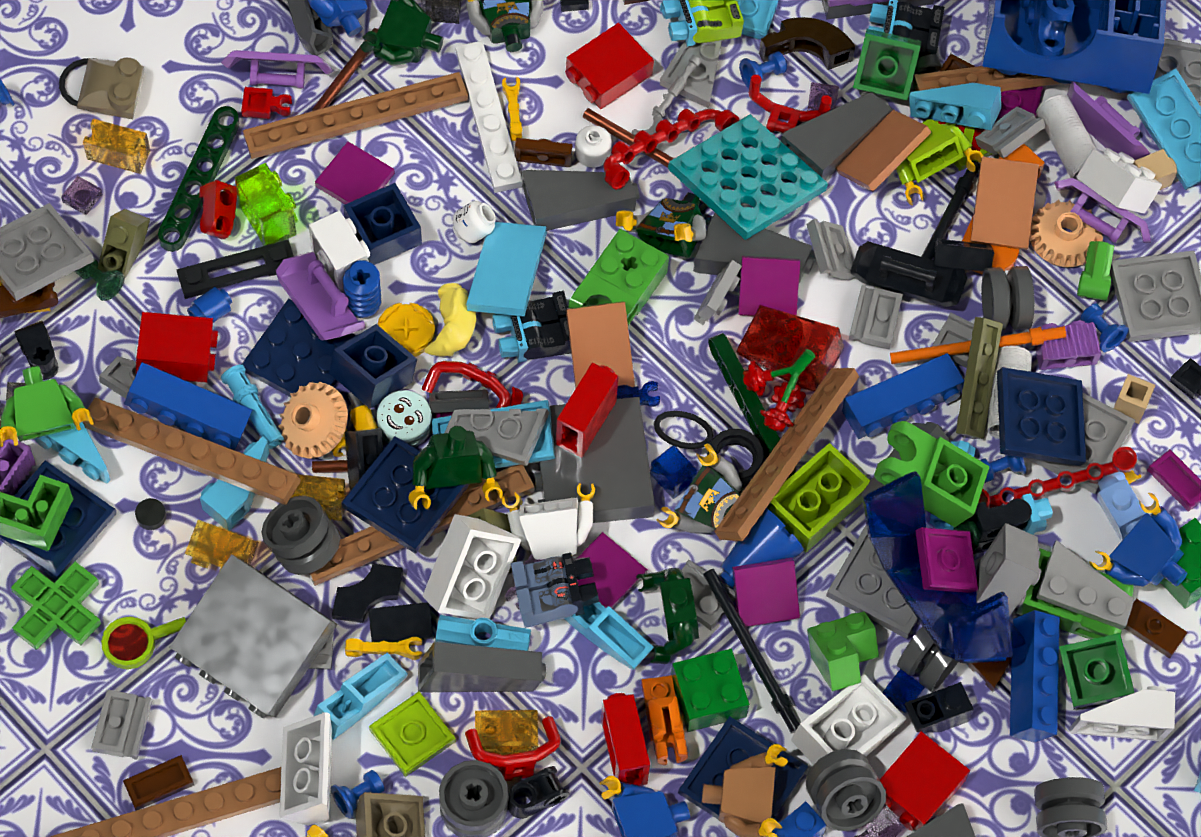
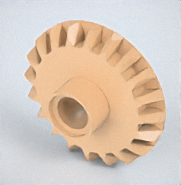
[1030,199,1103,267]
[278,382,348,459]

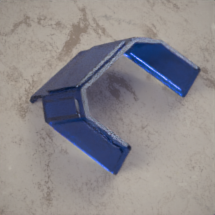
[863,471,1025,663]

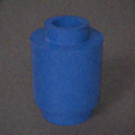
[187,287,232,323]

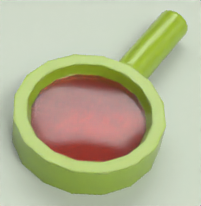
[101,616,186,670]

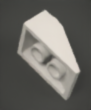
[791,674,907,765]
[1070,686,1175,742]

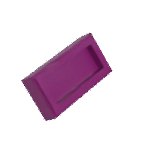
[1147,449,1201,512]

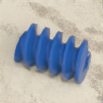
[343,260,382,318]

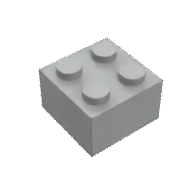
[977,523,1041,616]

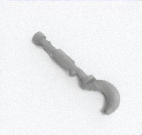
[632,55,702,135]

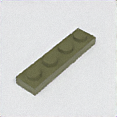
[956,317,1003,439]

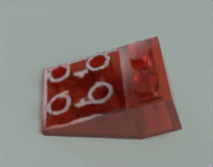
[736,305,844,392]

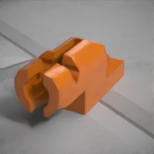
[641,675,688,765]

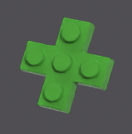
[11,561,101,650]

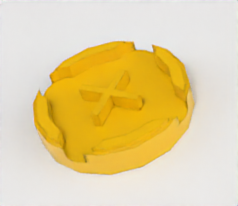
[377,303,435,357]

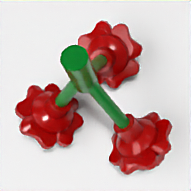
[743,349,815,432]

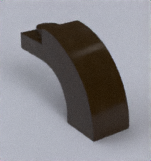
[759,17,855,70]

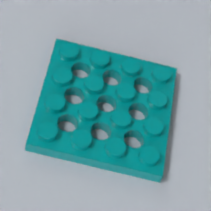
[668,114,828,240]

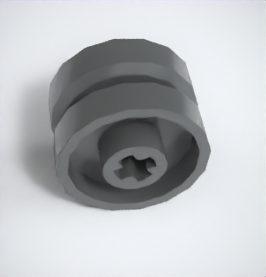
[981,266,1035,331]
[261,496,341,575]
[896,613,972,692]
[806,749,886,831]
[439,760,508,837]
[1034,777,1107,837]

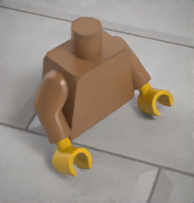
[702,744,788,837]

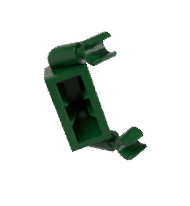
[361,0,444,66]
[636,568,699,664]

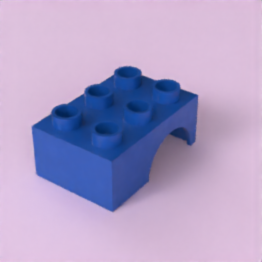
[982,0,1167,94]

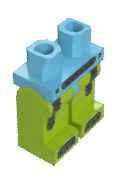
[661,0,744,47]

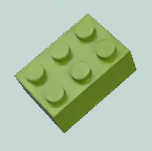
[766,443,870,553]

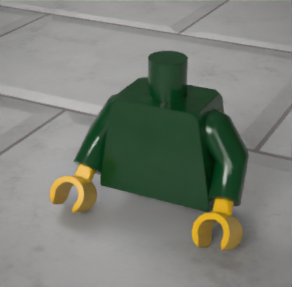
[408,426,503,509]

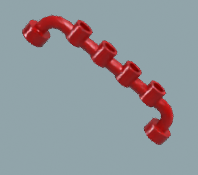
[603,109,739,190]
[978,446,1137,509]

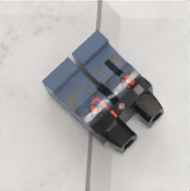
[511,552,599,628]

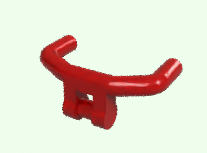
[748,75,832,133]
[421,361,511,408]
[465,716,561,782]

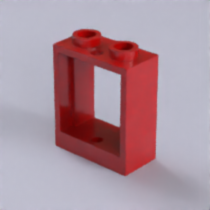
[601,693,650,786]

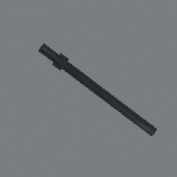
[902,161,980,302]
[703,569,800,734]

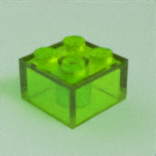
[235,163,298,246]

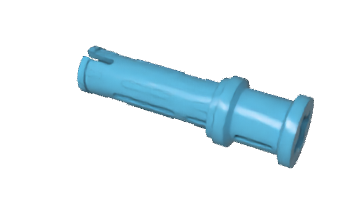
[221,365,284,449]

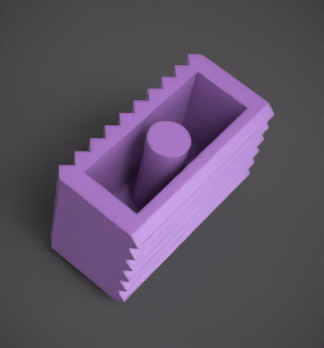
[1035,320,1101,370]
[0,439,36,495]

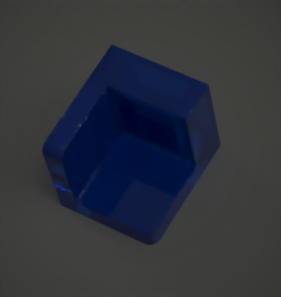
[650,446,697,499]

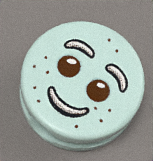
[377,390,432,447]

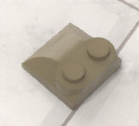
[77,57,144,120]
[356,792,425,837]

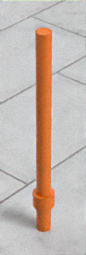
[890,326,1066,364]

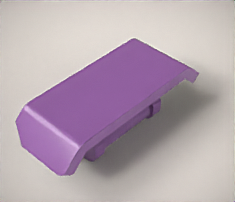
[221,50,333,89]
[1067,81,1150,160]
[1054,178,1151,243]
[276,252,366,340]

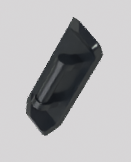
[850,241,967,307]

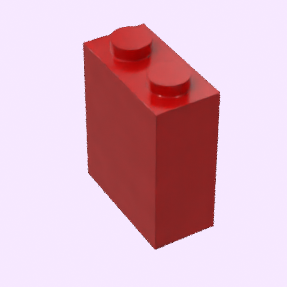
[565,22,654,110]
[136,312,218,383]
[556,362,619,458]
[879,731,971,831]

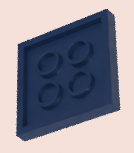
[241,298,357,397]
[997,367,1086,466]
[341,436,469,554]
[0,460,117,580]
[678,716,808,820]

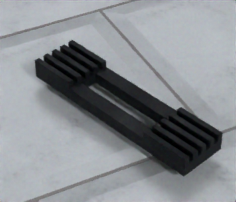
[176,239,294,299]

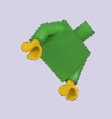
[0,366,94,447]

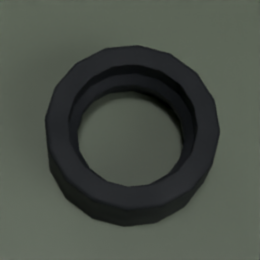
[707,429,764,487]

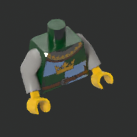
[465,0,543,52]
[616,192,706,258]
[656,444,743,533]

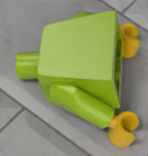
[895,119,984,205]

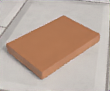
[835,110,931,192]
[970,157,1039,250]
[566,301,635,392]

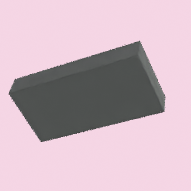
[429,390,489,413]

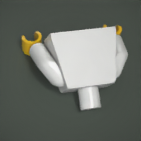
[502,483,595,560]

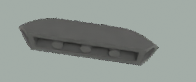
[287,0,334,56]

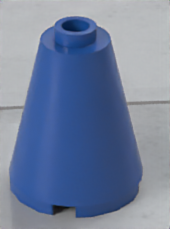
[720,508,804,588]

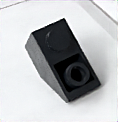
[904,682,974,732]

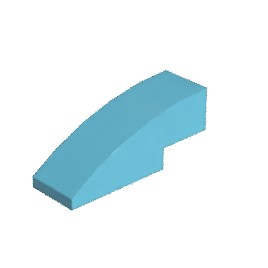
[564,602,654,670]
[314,653,408,740]

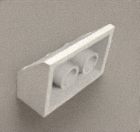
[423,514,521,619]
[280,712,332,826]

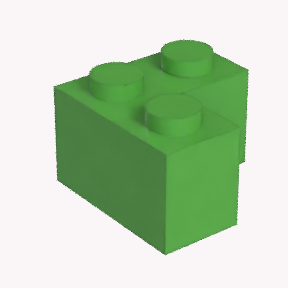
[0,475,73,552]
[807,611,879,691]

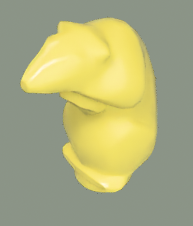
[424,283,476,357]

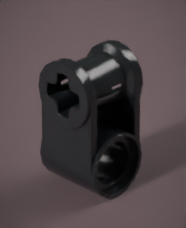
[14,321,59,380]
[508,766,570,819]

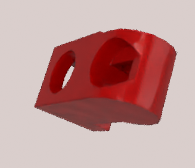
[199,180,238,239]

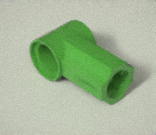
[1077,241,1115,301]

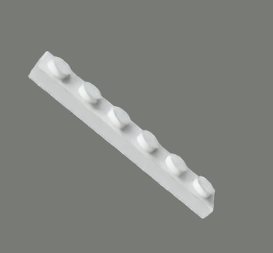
[455,41,522,193]

